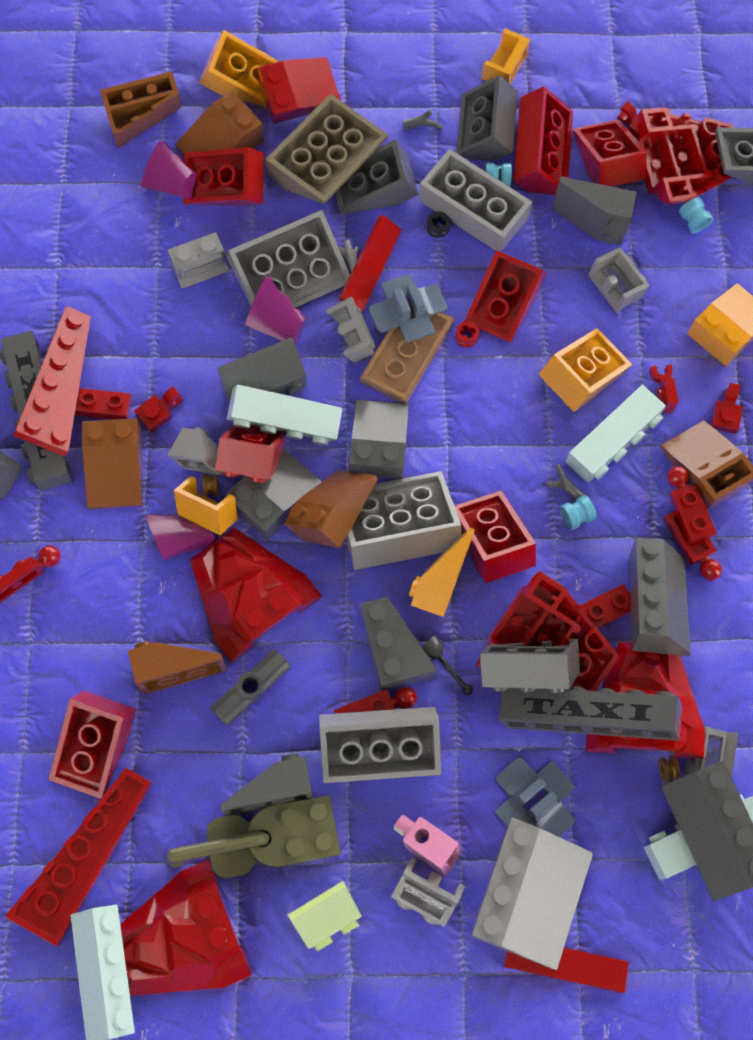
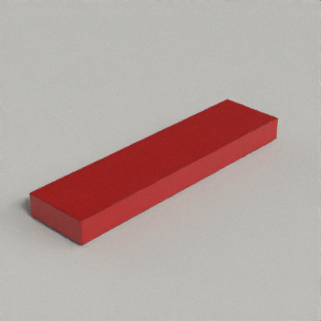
[339,215,402,313]
[504,948,629,993]

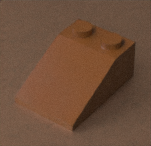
[175,90,264,156]
[82,419,143,509]
[284,470,378,548]
[128,641,227,695]

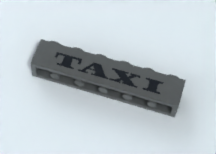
[0,331,73,491]
[498,686,683,741]

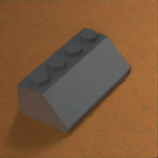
[629,537,691,656]
[661,761,753,901]

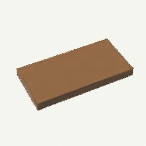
[360,300,455,404]

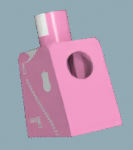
[393,814,462,877]

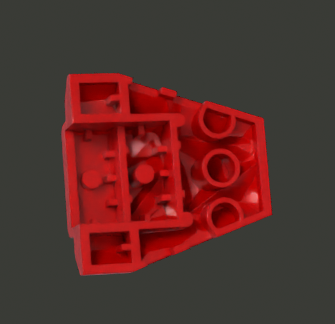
[637,107,734,204]
[190,528,322,663]
[476,571,620,691]
[586,642,705,759]
[120,859,252,996]

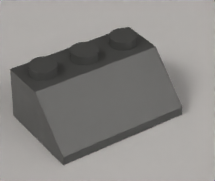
[456,75,518,161]
[217,337,307,405]

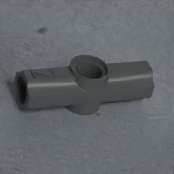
[210,649,291,726]

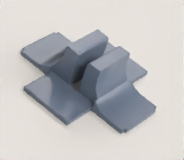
[369,274,448,343]
[494,757,576,837]

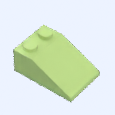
[288,881,362,952]

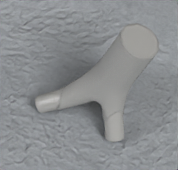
[338,240,359,272]

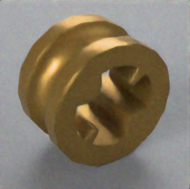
[202,473,219,497]
[658,755,681,784]

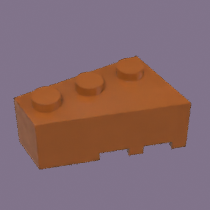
[100,71,181,148]

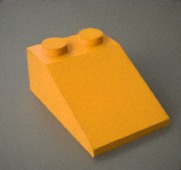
[199,30,279,108]
[687,284,753,367]
[538,328,632,412]
[409,528,475,617]

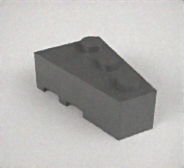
[360,597,437,691]

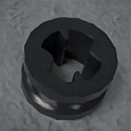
[427,212,450,238]

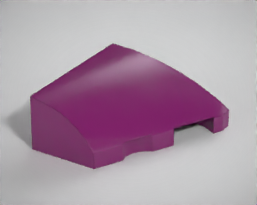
[141,141,197,199]
[245,276,306,343]
[145,515,216,561]

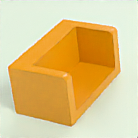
[481,29,530,84]
[174,476,238,535]

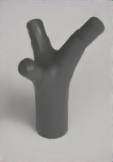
[403,110,442,130]
[546,464,584,501]

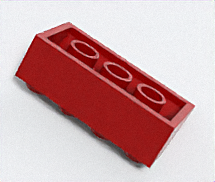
[513,86,573,195]

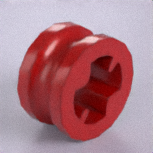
[455,321,479,348]

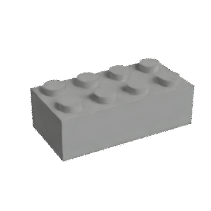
[418,149,532,252]
[319,707,441,783]

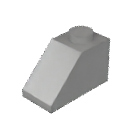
[168,427,222,475]

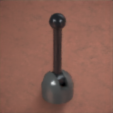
[421,635,473,696]

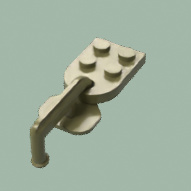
[167,795,341,878]

